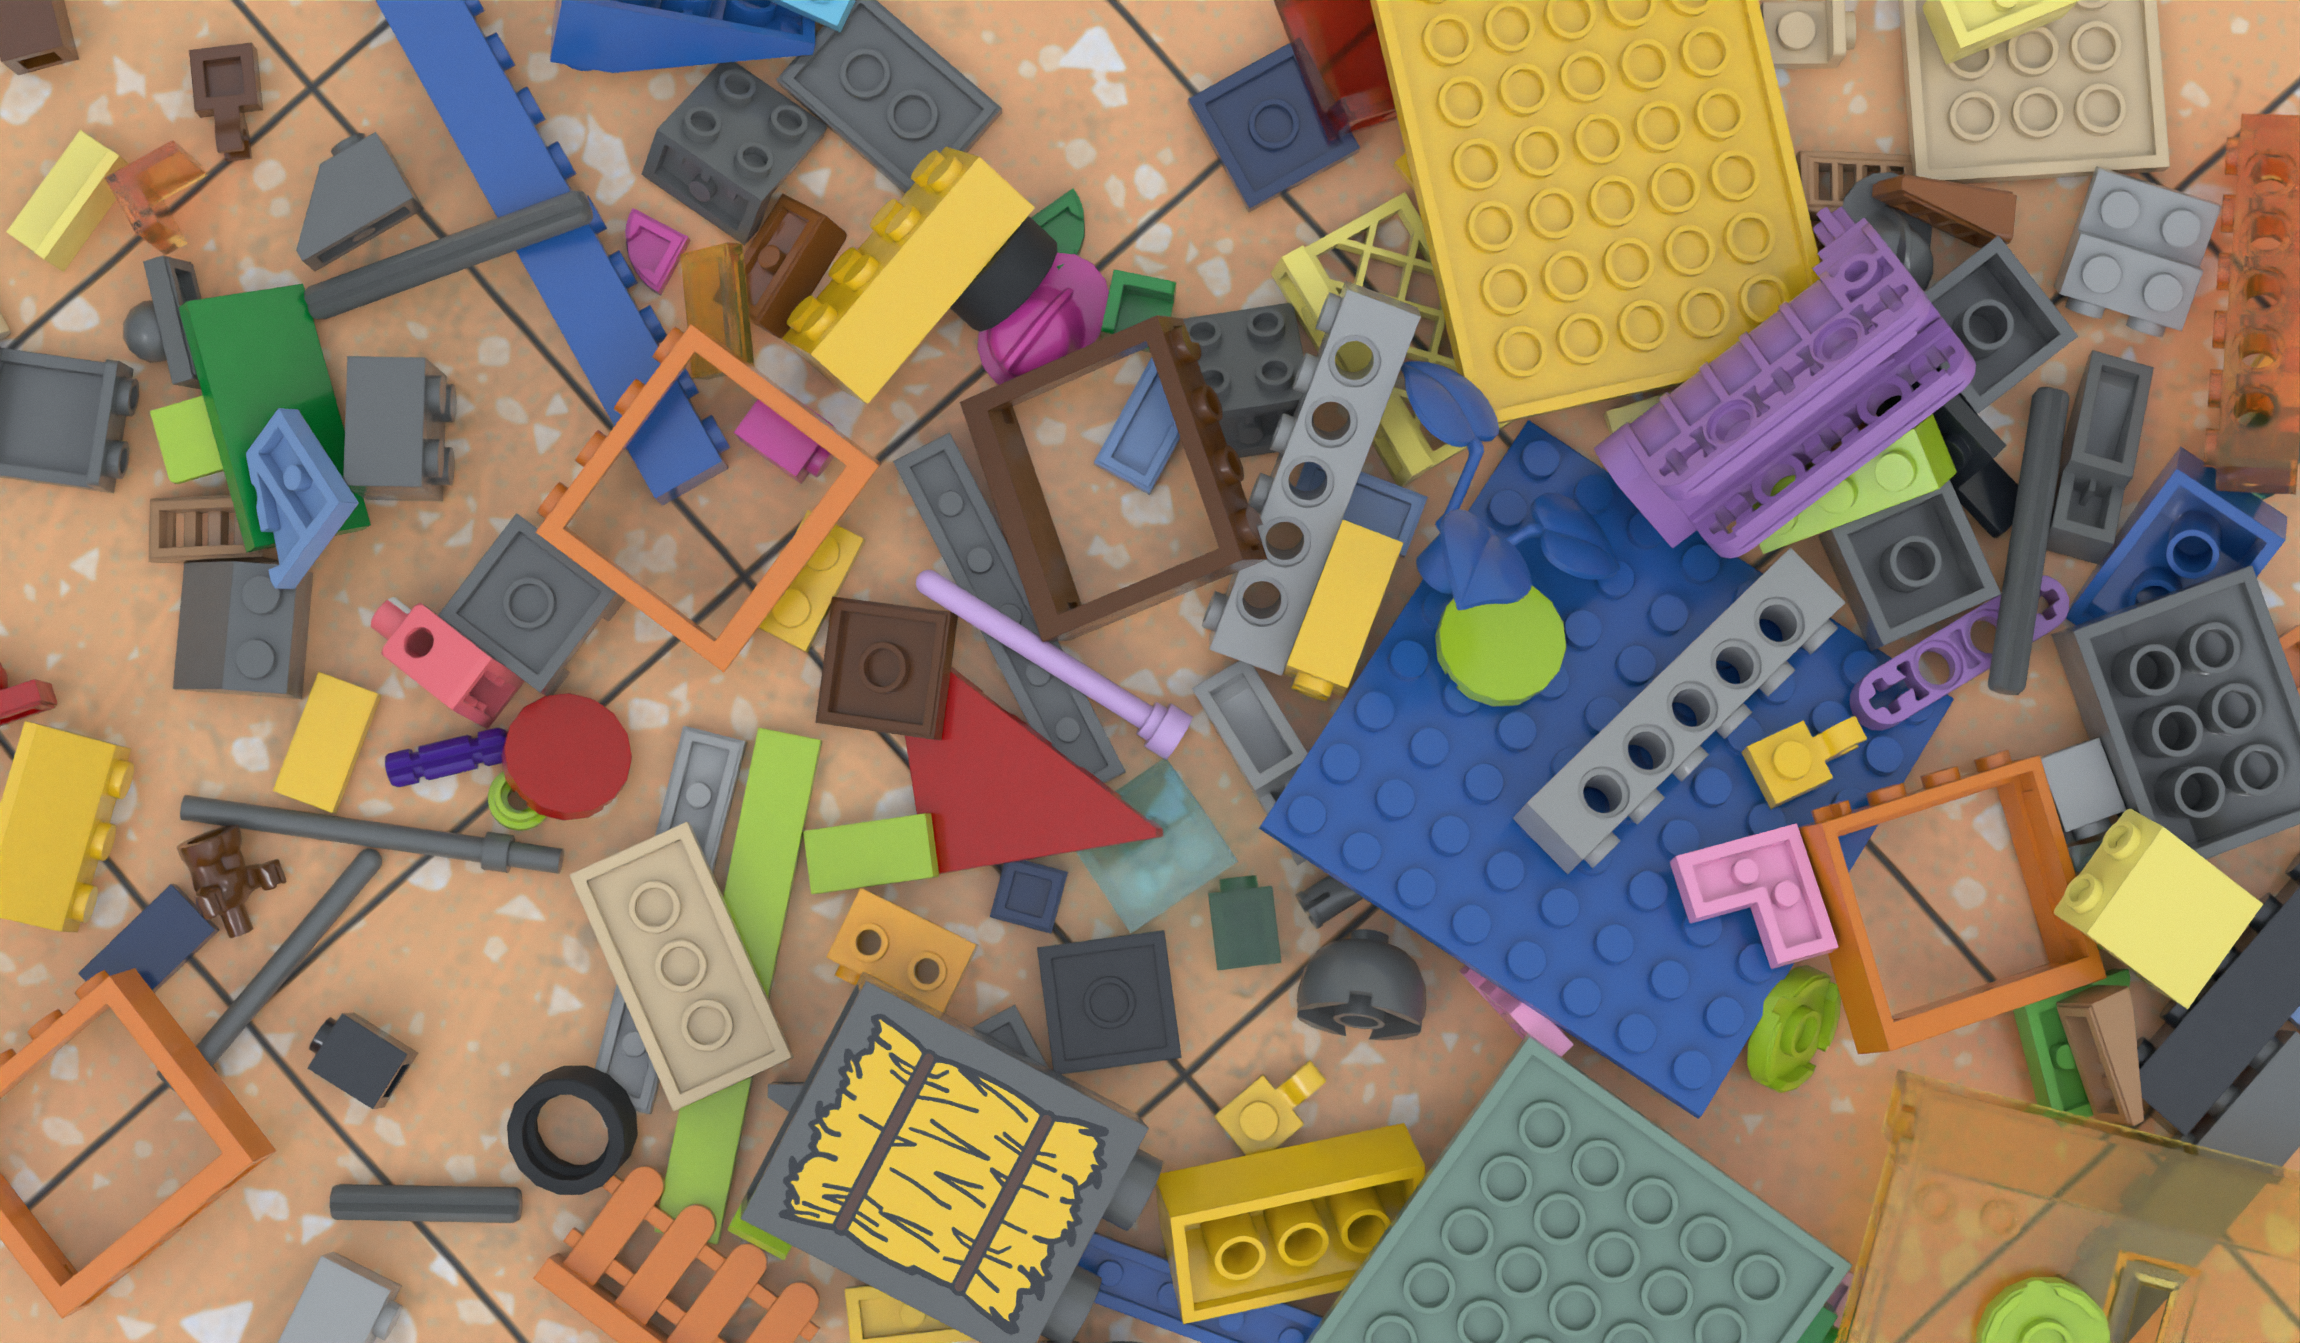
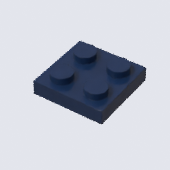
[1187,38,1360,213]

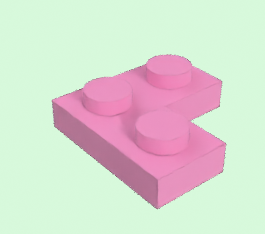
[1670,823,1839,969]

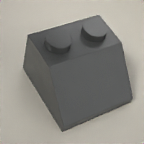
[173,561,313,699]

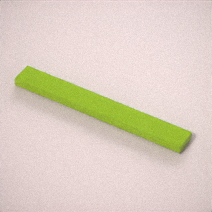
[654,727,822,1244]

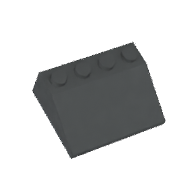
[2051,565,2300,859]

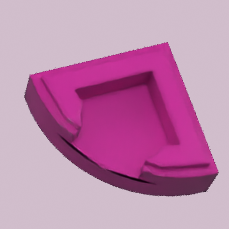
[625,208,690,296]

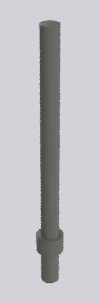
[180,795,564,874]

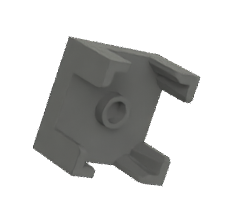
[438,513,626,696]

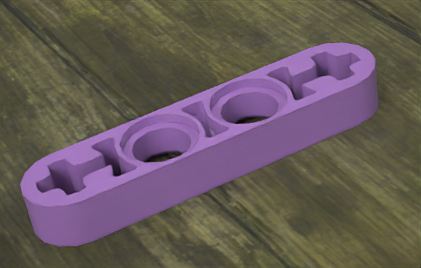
[1850,575,2069,731]

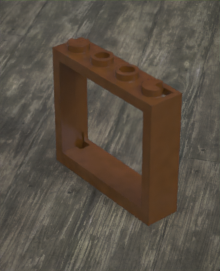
[960,315,1267,642]

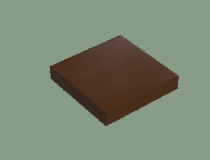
[815,596,958,740]

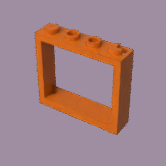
[536,324,882,673]
[1798,750,2107,1055]
[0,968,277,1319]

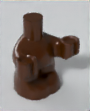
[177,825,287,938]

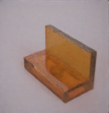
[105,140,208,255]

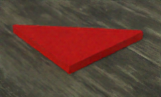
[905,667,1164,874]

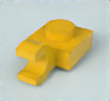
[1741,716,1867,809]
[1214,1060,1326,1155]

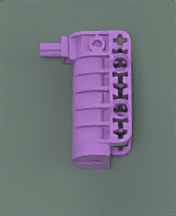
[1594,207,1976,558]

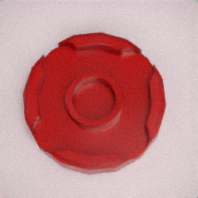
[501,693,632,821]

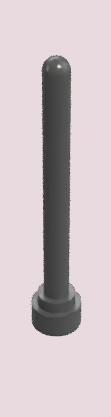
[156,848,382,1091]

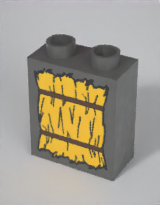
[741,971,1163,1343]

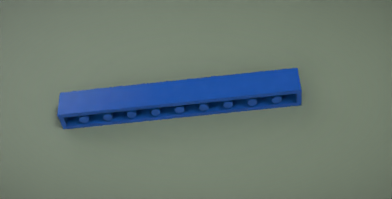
[376,0,731,506]

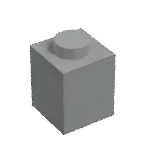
[2040,738,2126,841]

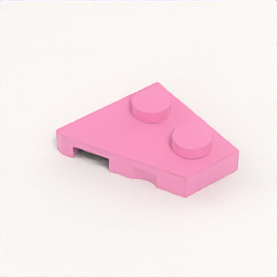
[1459,965,1574,1057]

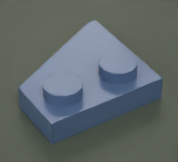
[246,408,359,589]

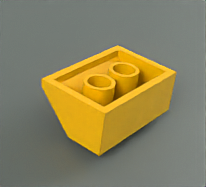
[0,721,134,932]

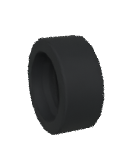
[950,216,1057,332]
[507,1066,638,1195]

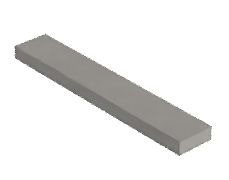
[595,726,747,1114]

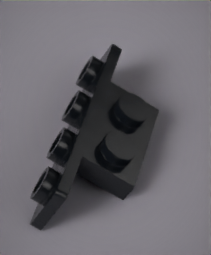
[1876,381,2018,538]

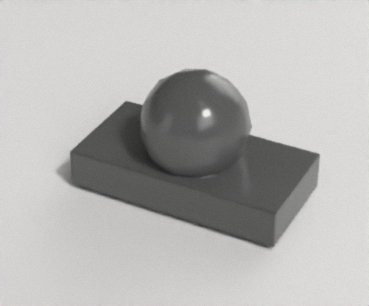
[123,255,201,389]

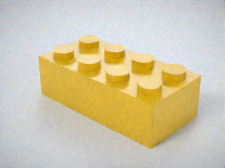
[782,147,1035,404]

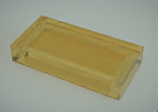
[680,242,755,380]

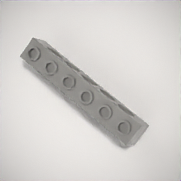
[1202,281,1421,676]
[1513,548,1846,874]

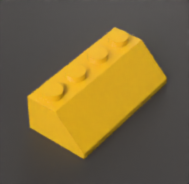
[1155,1123,1426,1324]

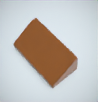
[716,193,847,339]

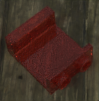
[1274,0,1398,141]

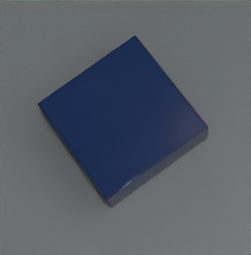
[990,860,1068,934]

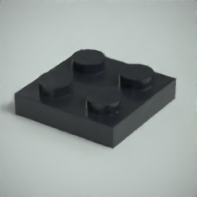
[1037,930,1182,1074]

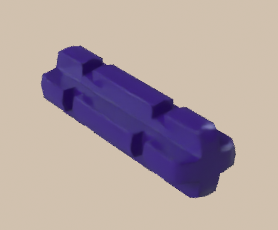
[385,728,507,787]

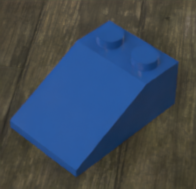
[2066,446,2288,625]

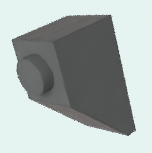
[296,132,424,271]

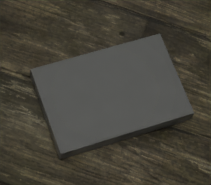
[776,0,1003,193]

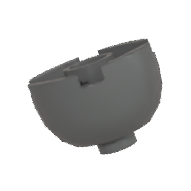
[1297,929,1426,1040]

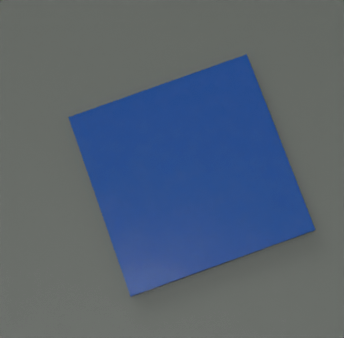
[1259,420,1954,1119]

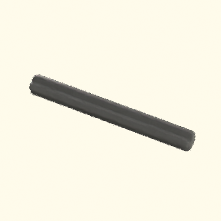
[304,190,593,319]
[1988,387,2070,695]

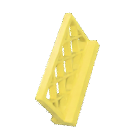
[1270,192,1516,487]

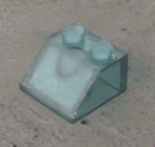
[1076,759,1238,934]

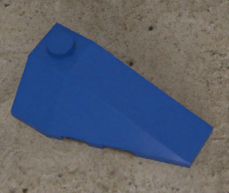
[550,0,815,73]

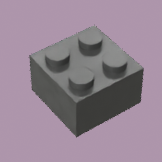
[1925,235,2078,414]
[343,356,457,501]
[1819,479,2001,651]

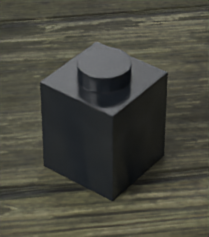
[308,1012,418,1109]

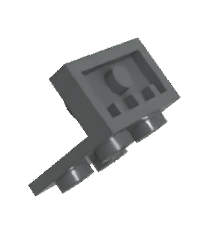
[641,62,827,246]
[1183,303,1314,458]

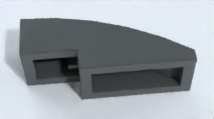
[2047,350,2154,565]

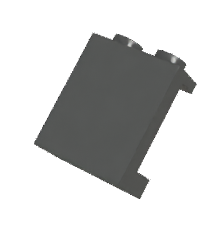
[0,347,139,493]

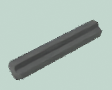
[329,1184,523,1223]

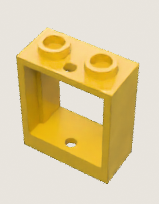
[1283,520,1403,702]

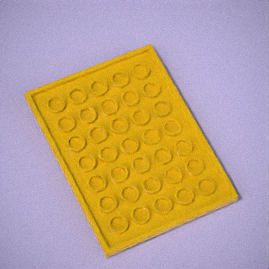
[1370,0,1820,424]

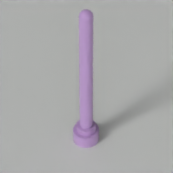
[916,570,1193,760]

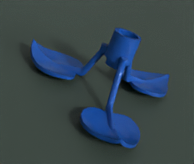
[1400,361,1620,610]

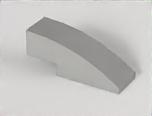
[1192,661,1308,866]

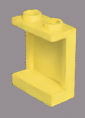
[2054,809,2263,1009]

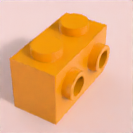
[826,888,979,1014]

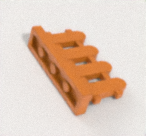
[533,1166,820,1343]

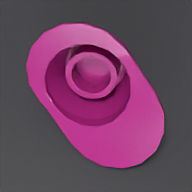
[978,253,1109,385]

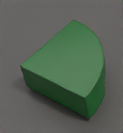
[1031,188,1085,270]

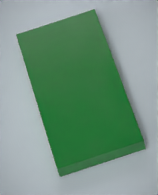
[178,284,371,553]

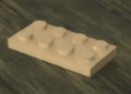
[569,822,794,1111]

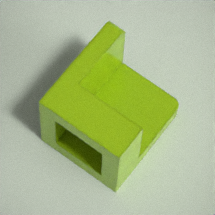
[150,395,224,484]

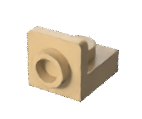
[1760,0,1856,69]

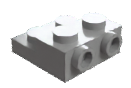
[2054,166,2222,337]

